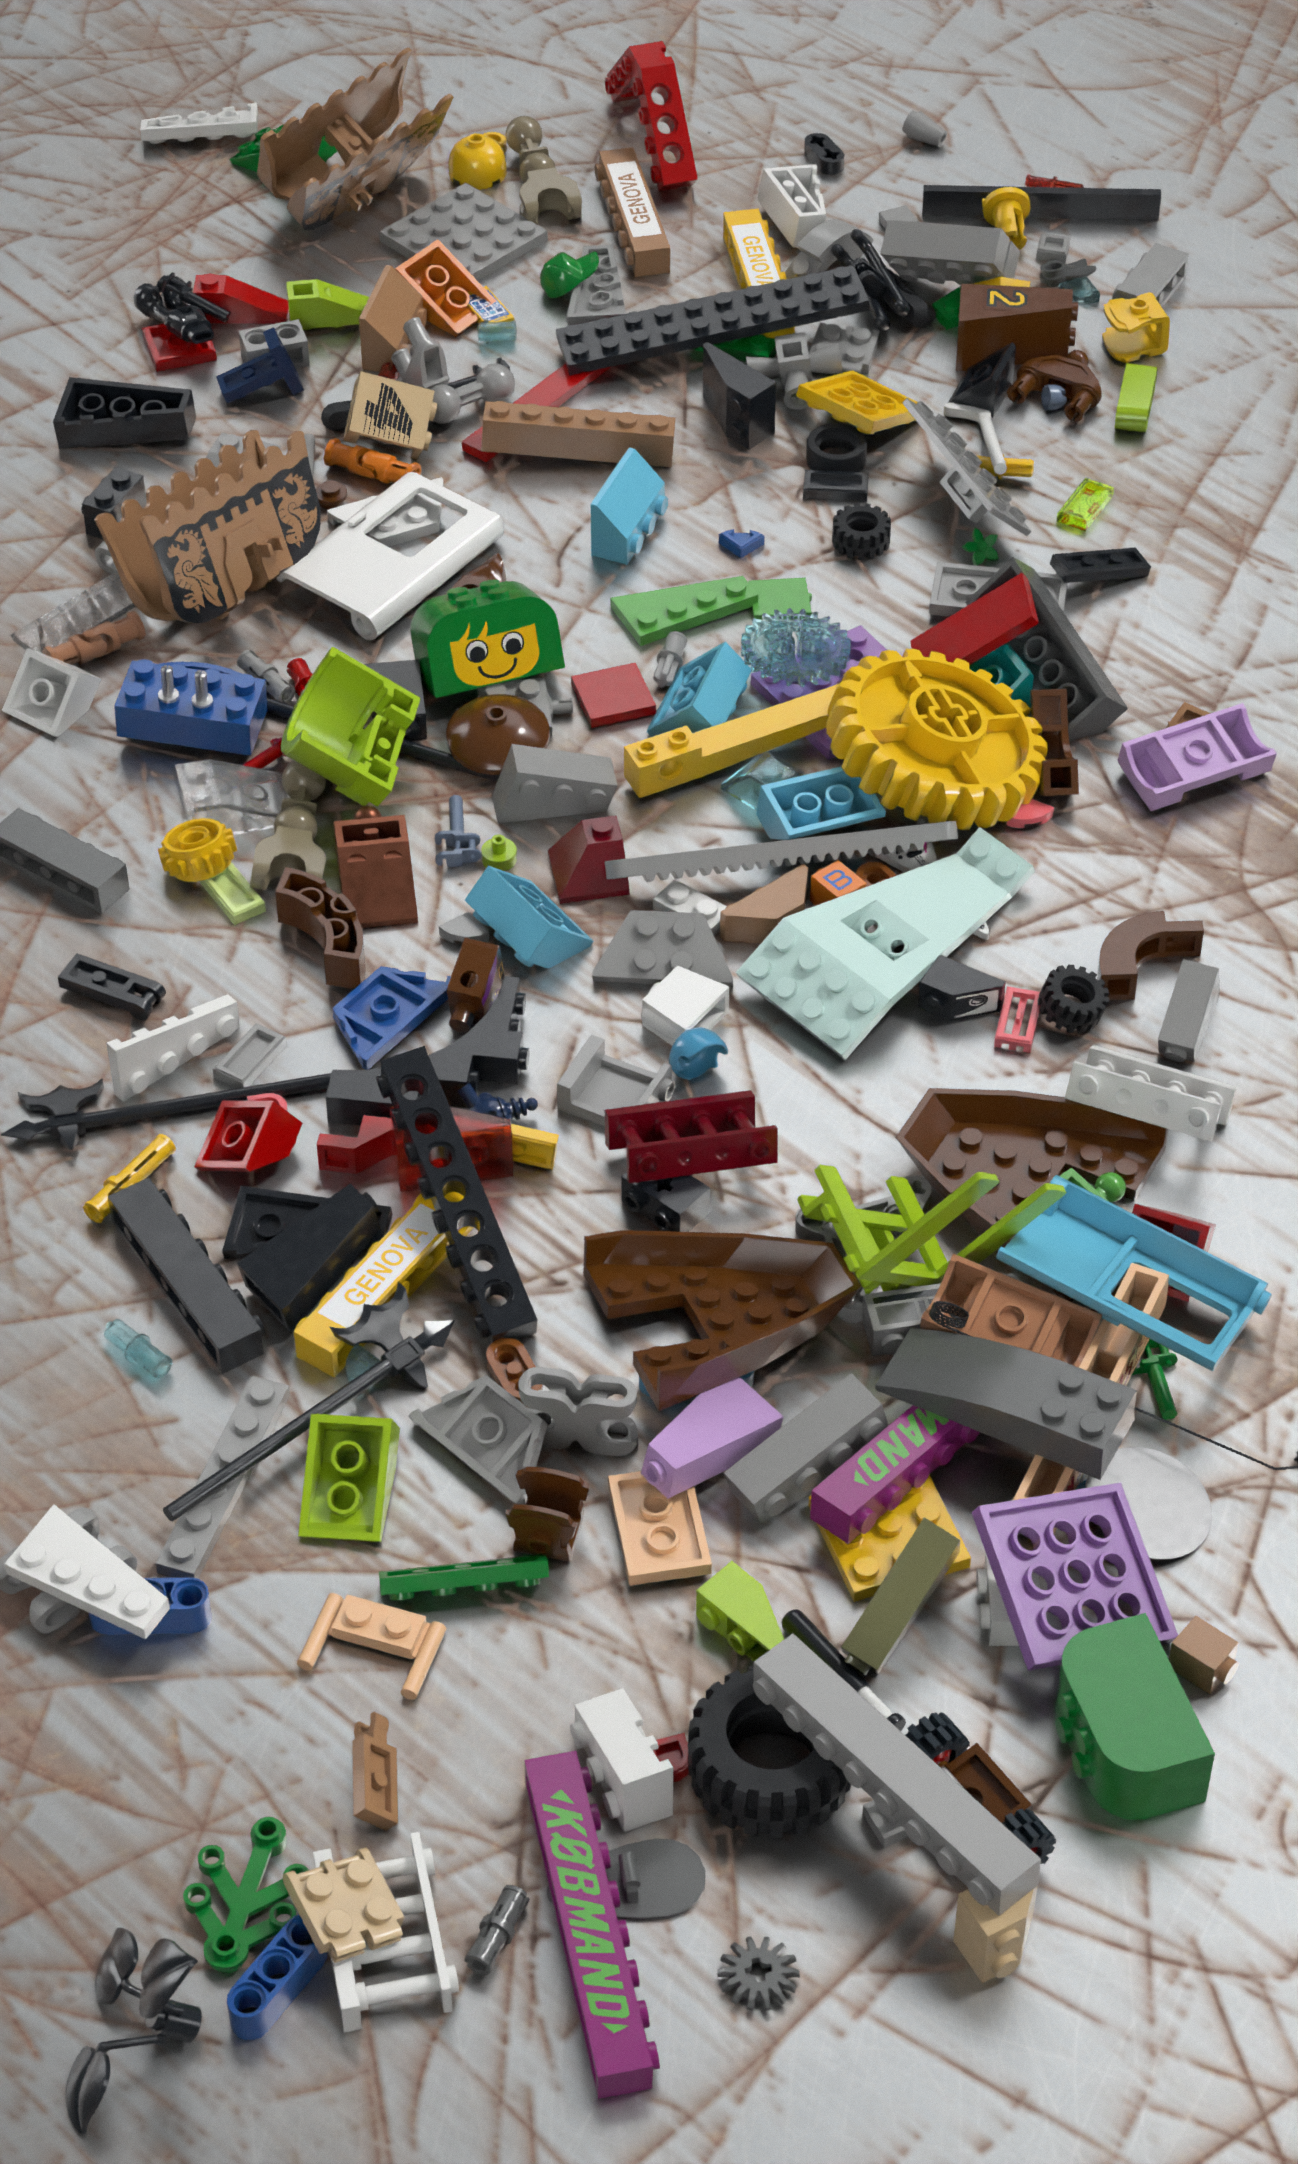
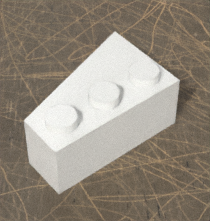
[757,164,826,248]
[570,1688,673,1833]

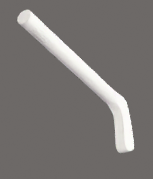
[943,403,1007,475]

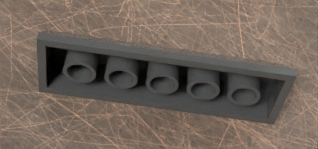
[965,557,1128,742]

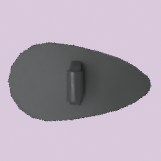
[547,1838,706,1920]

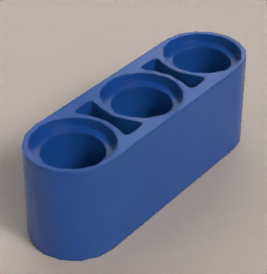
[88,1577,212,1635]
[227,1915,328,2040]

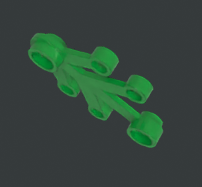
[183,1817,308,1973]

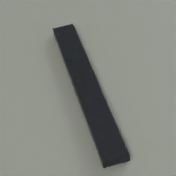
[922,185,1161,220]

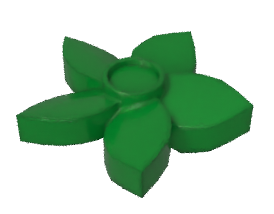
[961,527,999,566]

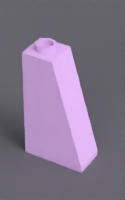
[641,1377,783,1499]

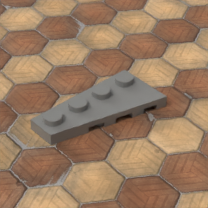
[566,244,626,326]

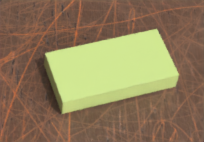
[200,862,266,925]

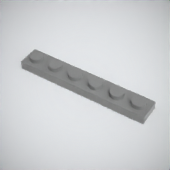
[156,1376,290,1578]

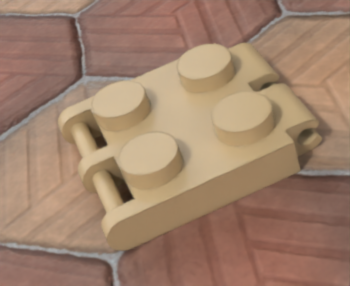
[283,1847,404,1963]

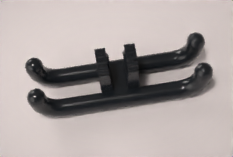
[831,229,910,331]

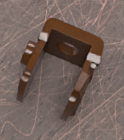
[505,1466,590,1562]

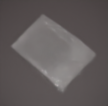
[175,759,288,835]

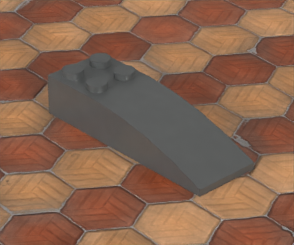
[875,1328,1137,1480]

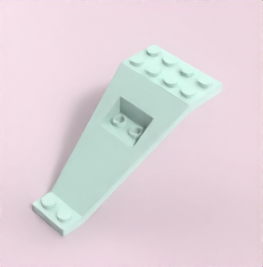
[736,827,1035,1060]

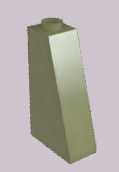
[841,1517,960,1676]

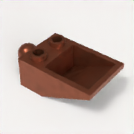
[334,805,418,928]

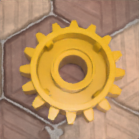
[158,818,237,882]

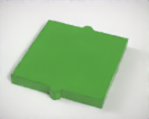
[748,577,812,620]

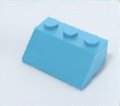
[590,447,668,565]
[646,642,752,737]
[756,766,886,840]
[465,866,594,969]

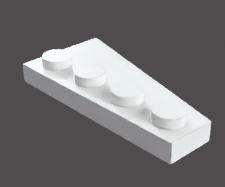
[140,103,258,144]
[106,994,240,1102]
[4,1504,170,1639]

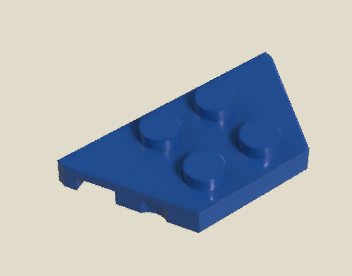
[333,966,451,1070]

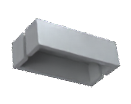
[880,220,1020,285]

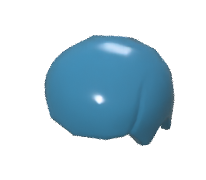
[668,1027,728,1080]

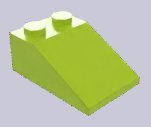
[298,1414,400,1543]

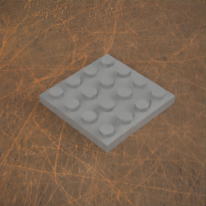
[379,183,548,281]

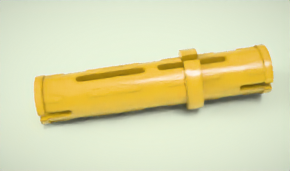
[83,1134,176,1223]

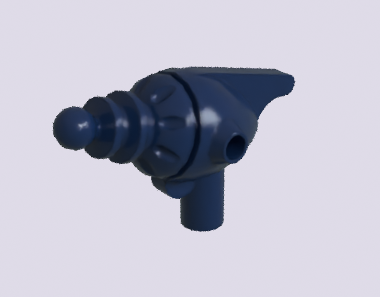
[457,1083,538,1124]

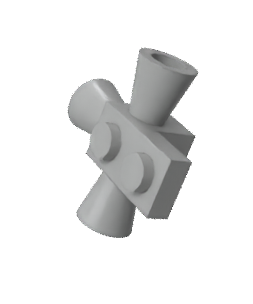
[746,332,843,410]

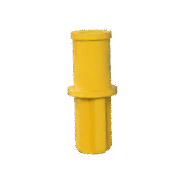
[976,454,1034,480]

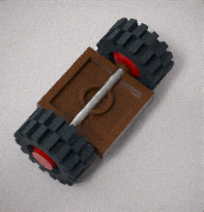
[905,1712,1056,1864]

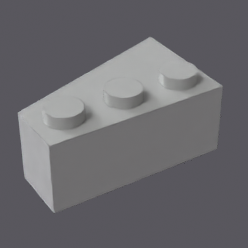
[492,744,617,824]

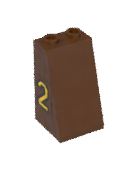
[955,283,1078,372]

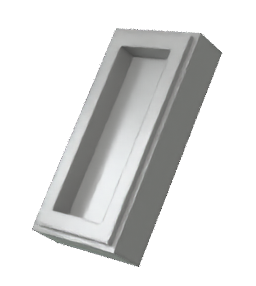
[213,1023,287,1088]

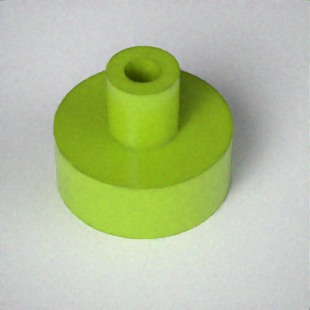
[481,834,517,871]

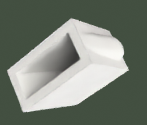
[641,966,729,1045]

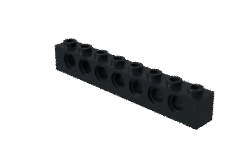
[376,1046,538,1344]

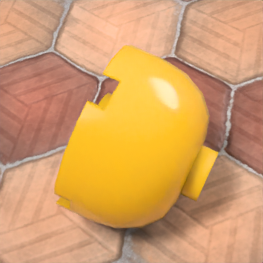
[448,133,507,190]

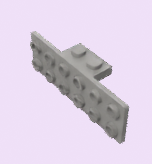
[902,398,1032,536]

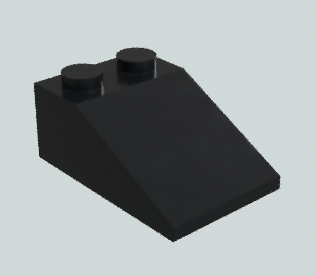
[703,342,776,450]

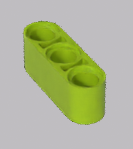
[1114,363,1158,433]

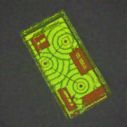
[1056,478,1114,532]

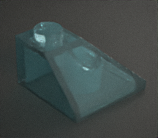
[721,751,807,811]

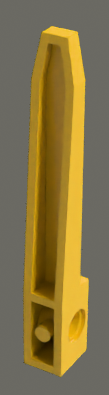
[624,684,839,798]

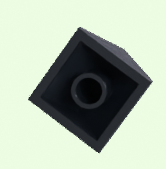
[948,342,1016,418]

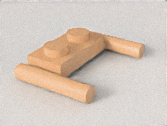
[297,1593,447,1700]

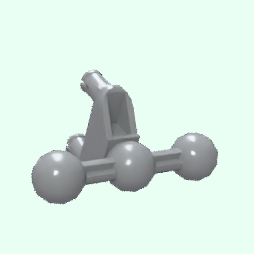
[374,317,515,445]

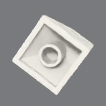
[2,648,101,737]

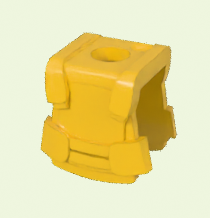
[1102,292,1170,363]

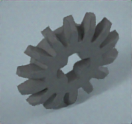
[717,1936,800,2011]

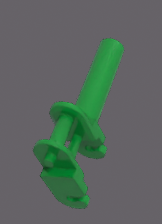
[1132,1339,1178,1420]

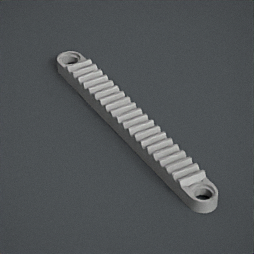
[605,821,958,882]

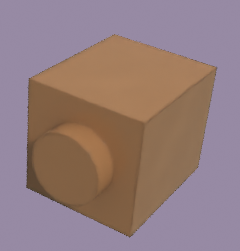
[1169,1616,1239,1694]

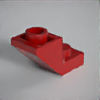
[316,1115,403,1174]

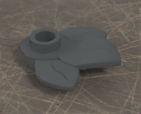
[1040,258,1097,287]

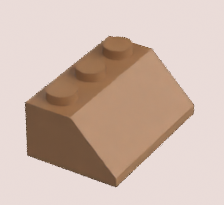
[359,265,427,375]

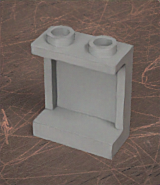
[557,1035,675,1127]

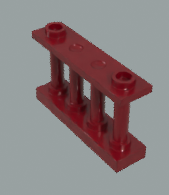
[604,1090,778,1183]

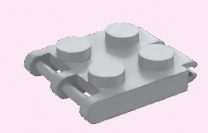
[809,322,880,375]

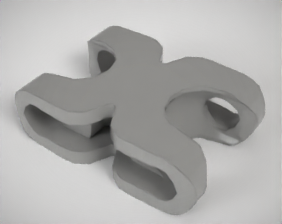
[518,1367,638,1456]
[0,1507,137,1634]

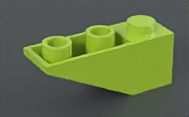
[286,279,369,330]
[696,1561,784,1661]

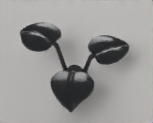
[65,1927,202,2135]

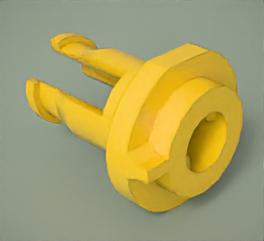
[982,187,1031,250]

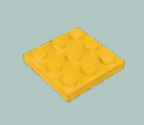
[796,370,918,434]
[808,1475,971,1602]

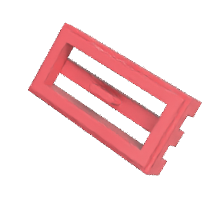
[994,986,1041,1053]

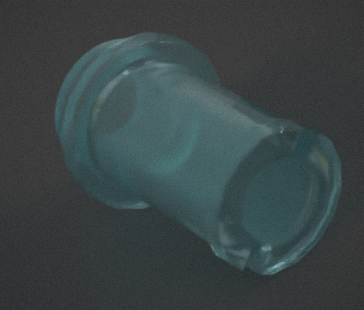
[478,319,517,344]

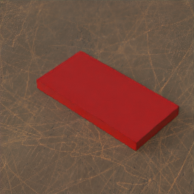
[910,573,1039,665]

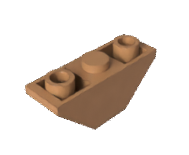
[720,864,808,944]

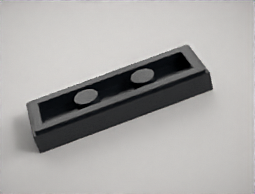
[1050,547,1151,583]

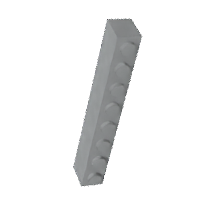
[753,1634,1041,1916]

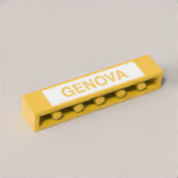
[723,208,795,339]
[294,1192,474,1378]

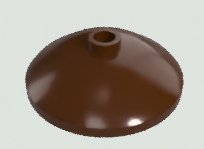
[446,694,550,775]

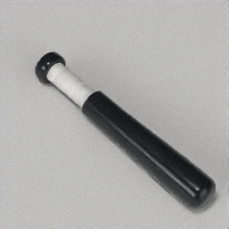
[781,1609,906,1731]

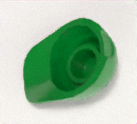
[540,251,599,298]

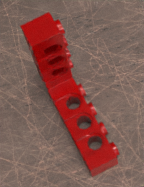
[605,41,698,192]

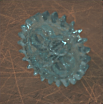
[741,608,851,687]

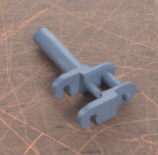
[434,795,481,867]

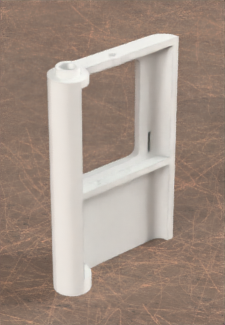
[277,472,504,641]

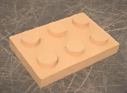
[608,1471,712,1586]

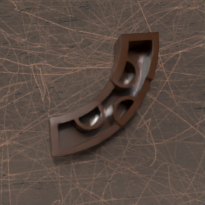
[275,867,366,989]

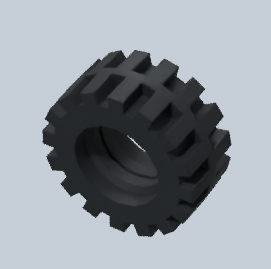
[832,503,891,560]
[1038,964,1109,1034]

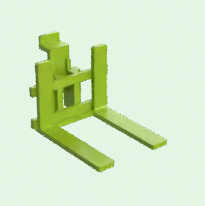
[797,1164,1066,1294]

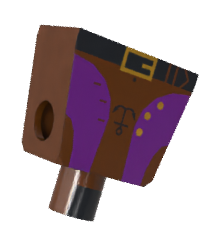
[447,938,505,1033]

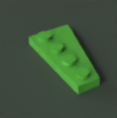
[610,576,758,646]

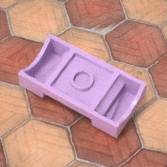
[1118,703,1277,811]

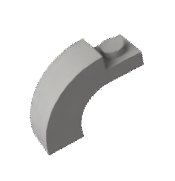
[785,219,874,279]

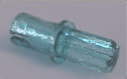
[103,1319,173,1379]

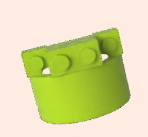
[281,647,421,807]

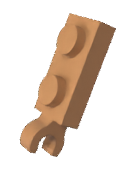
[352,1712,398,1831]

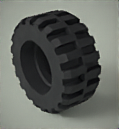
[688,1666,851,1838]

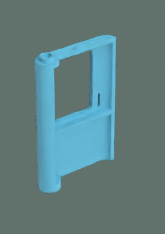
[996,1175,1272,1371]

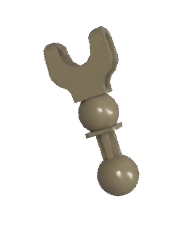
[506,116,582,225]
[250,760,326,890]

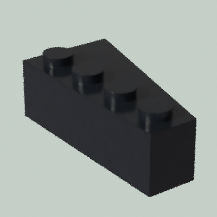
[53,377,196,449]

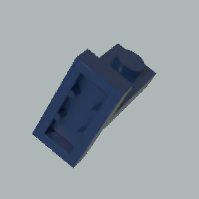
[216,327,304,403]

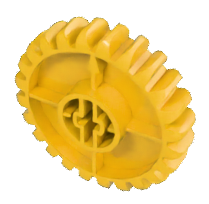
[826,648,1048,830]

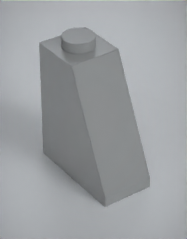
[1158,959,1220,1062]

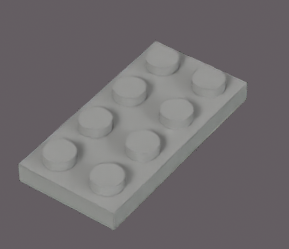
[929,562,1068,617]

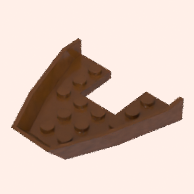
[895,1088,1168,1302]
[583,1230,862,1411]

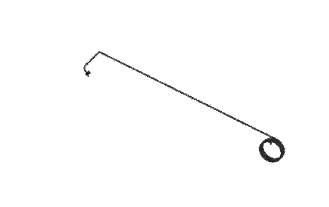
[929,1301,1298,1470]

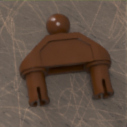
[1007,350,1102,422]

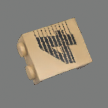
[343,371,437,460]

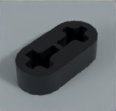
[804,133,845,175]

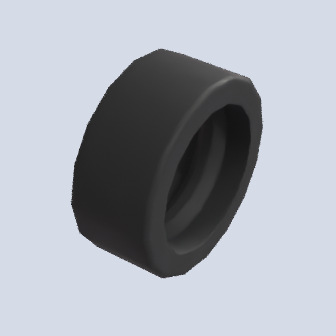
[806,423,867,472]

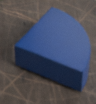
[719,529,765,558]

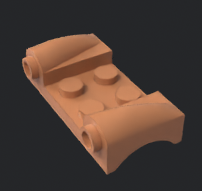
[920,1254,1102,1367]

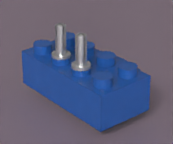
[114,659,267,756]

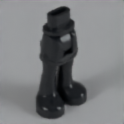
[133,276,214,344]

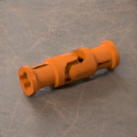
[324,438,422,484]

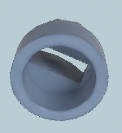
[1041,385,1067,410]

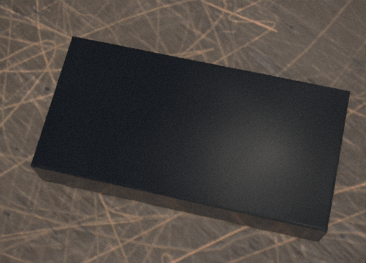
[803,470,869,502]

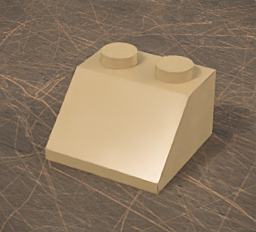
[953,1885,1038,1983]

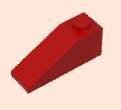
[193,273,289,324]

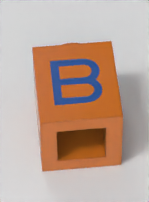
[810,860,867,906]

